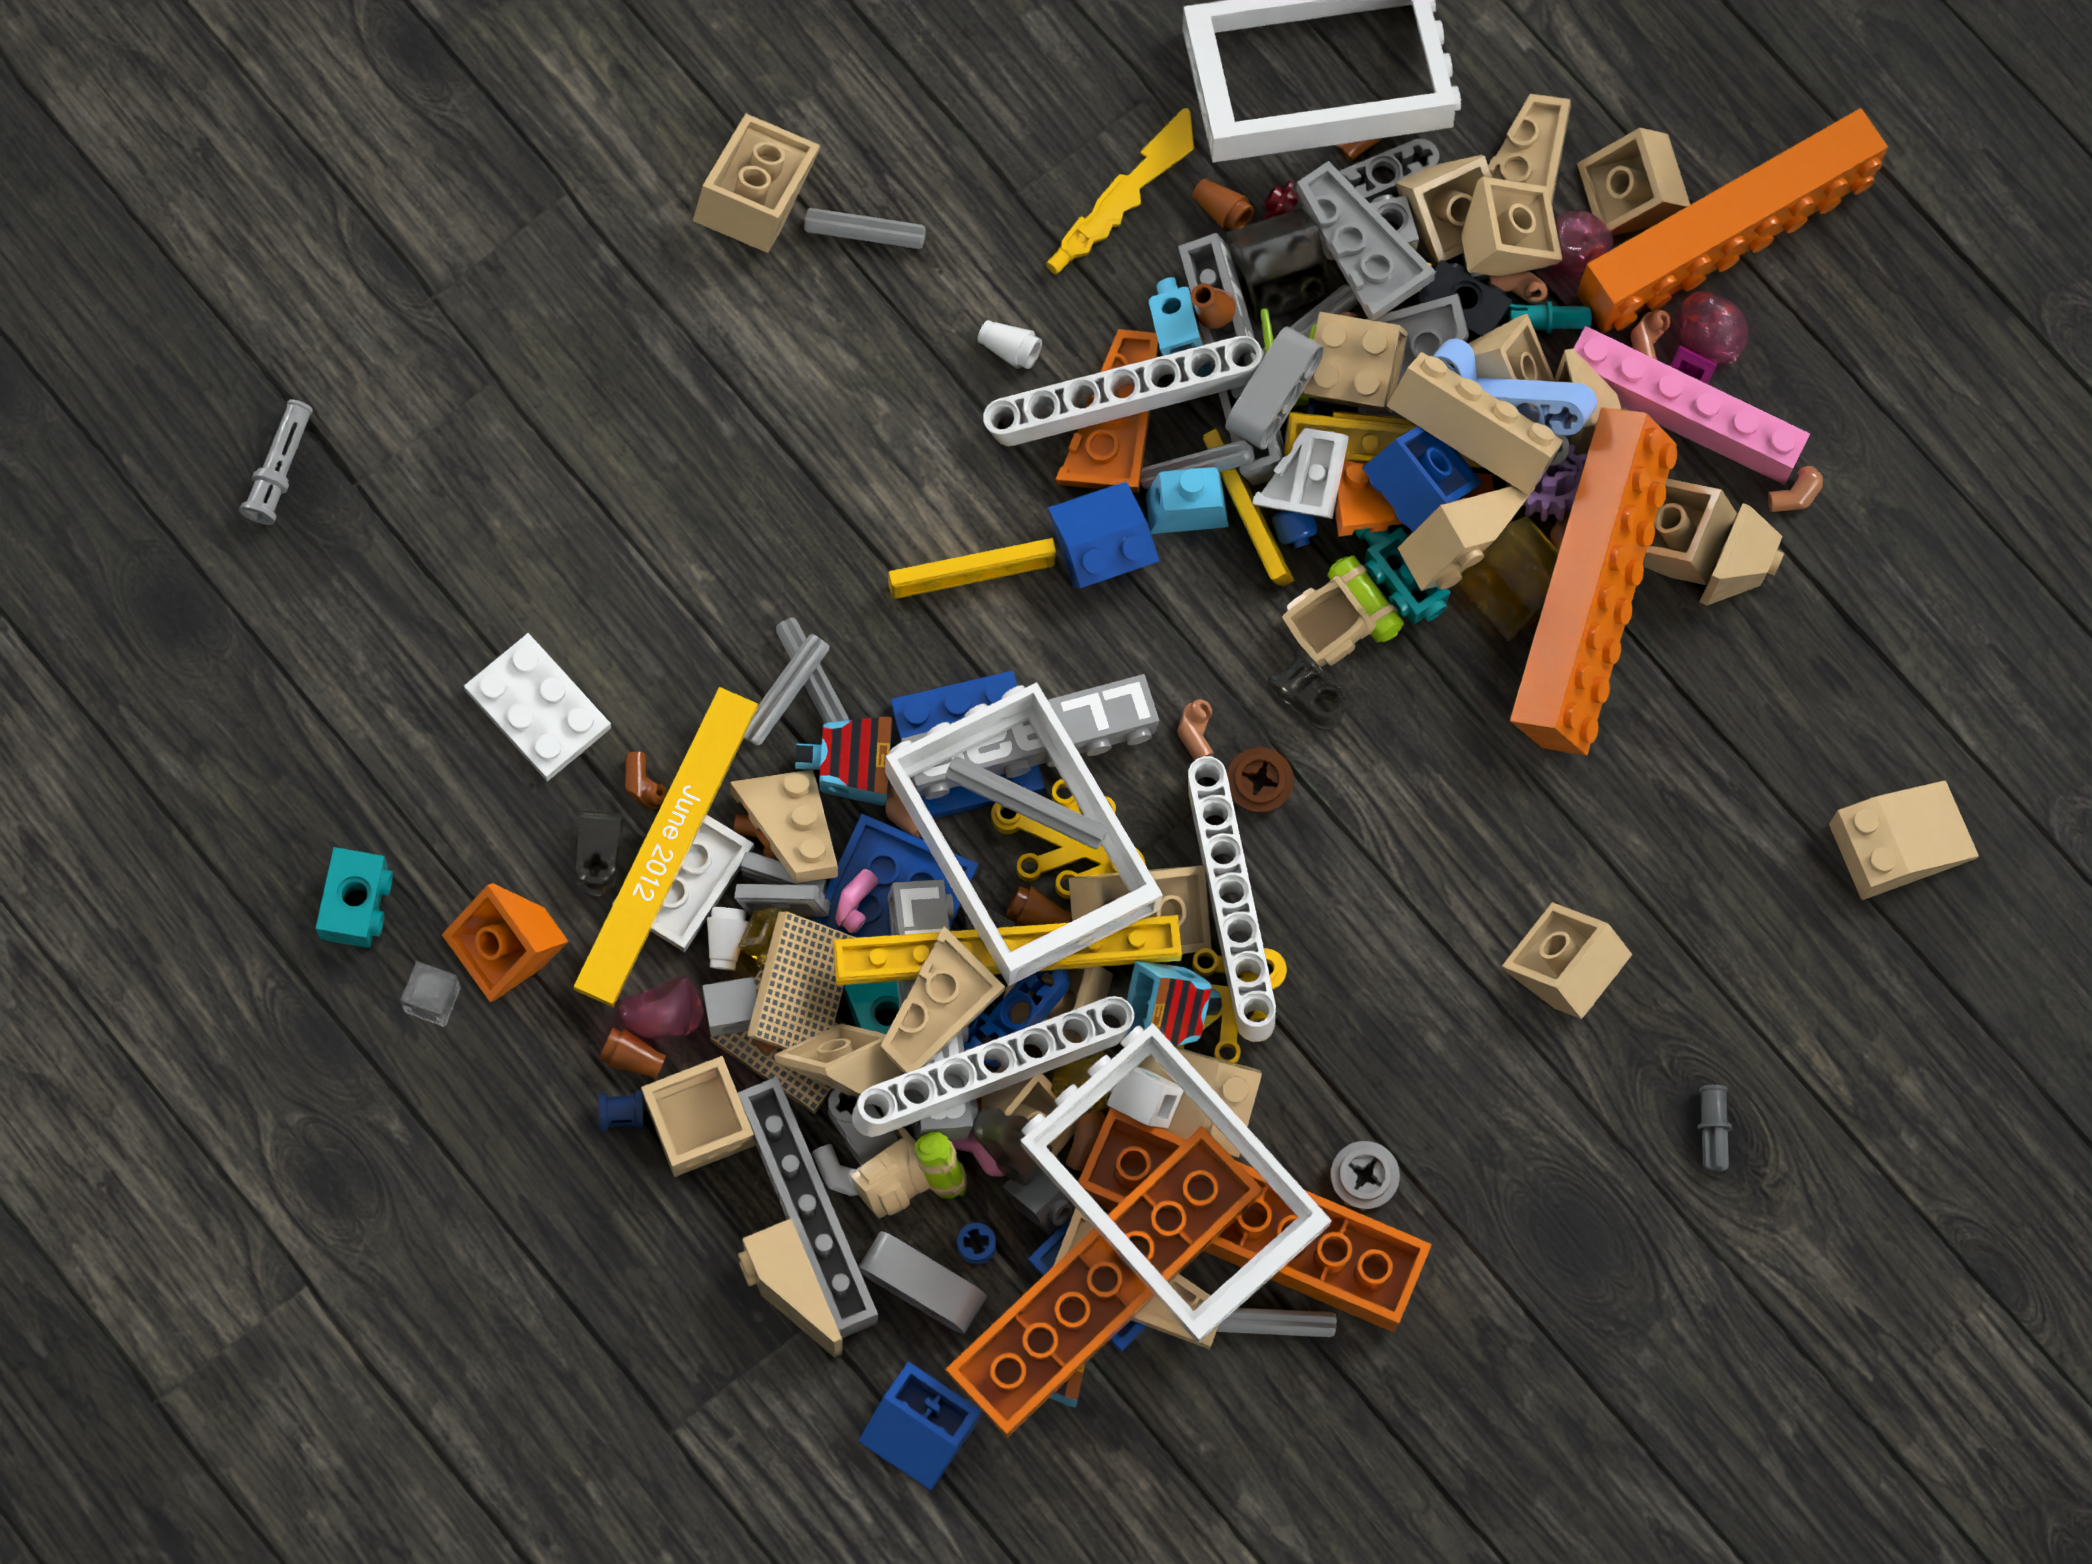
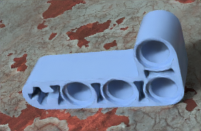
[1433,338,1597,435]

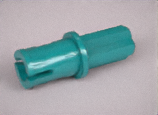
[1509,301,1592,334]

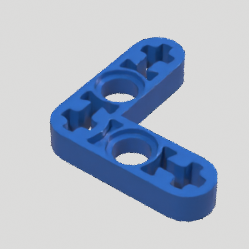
[963,969,1070,1067]

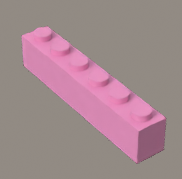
[1574,326,1810,485]

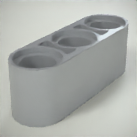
[1225,326,1325,449]
[858,1231,987,1334]

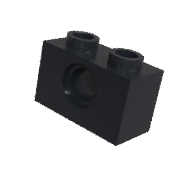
[1414,260,1512,344]

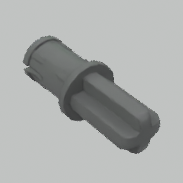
[1697,1085,1732,1172]

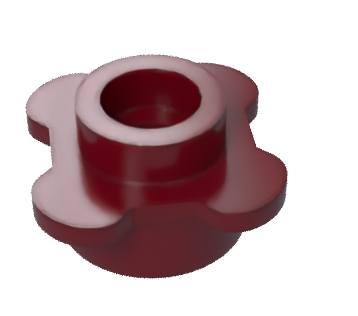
[1263,180,1299,222]

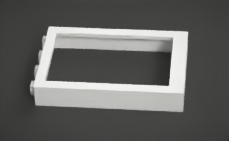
[1183,0,1461,162]
[885,682,1163,986]
[1020,1023,1332,1343]

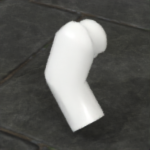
[812,1144,860,1196]

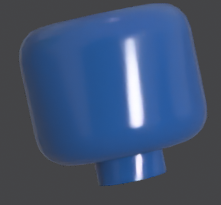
[1272,511,1318,549]

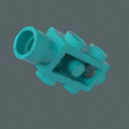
[1354,527,1450,625]

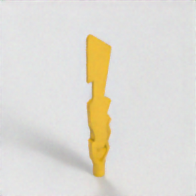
[1046,108,1194,275]

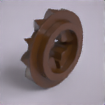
[1227,747,1294,814]

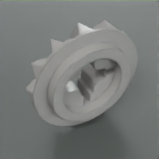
[1330,1141,1400,1211]

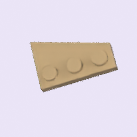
[880,926,1005,1074]

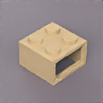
[1303,312,1408,414]
[641,1056,755,1177]

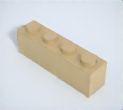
[1387,352,1564,495]

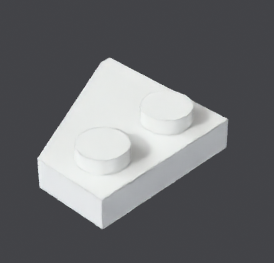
[1252,428,1349,519]

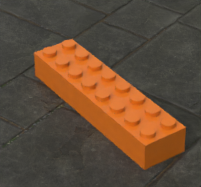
[1576,108,1888,334]
[1510,407,1677,756]
[1078,1107,1432,1333]
[945,1126,1263,1438]

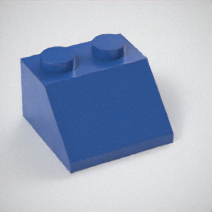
[1362,426,1482,532]
[1047,481,1159,588]

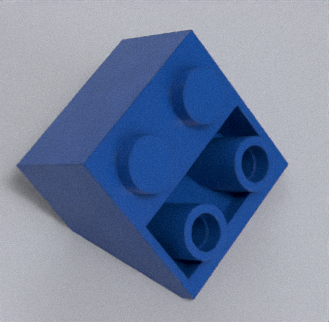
[858,1361,981,1491]

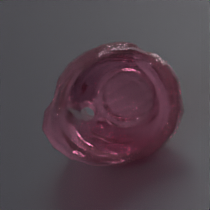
[1552,210,1613,281]
[1678,291,1748,364]
[618,976,704,1039]

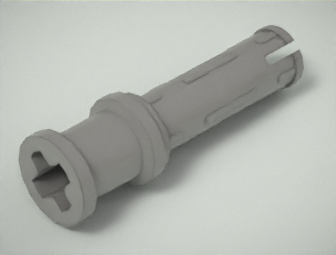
[239,400,313,525]

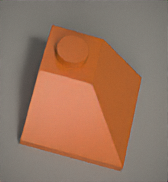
[442,883,569,1002]

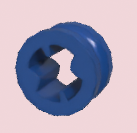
[957,1223,996,1265]

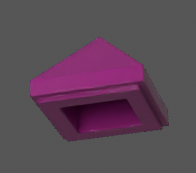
[1670,346,1717,384]

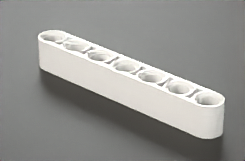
[983,336,1265,446]
[1188,756,1276,1042]
[852,996,1134,1137]

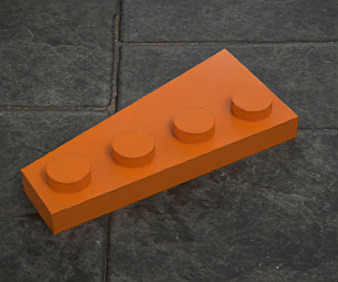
[1055,329,1159,493]
[1335,461,1494,537]

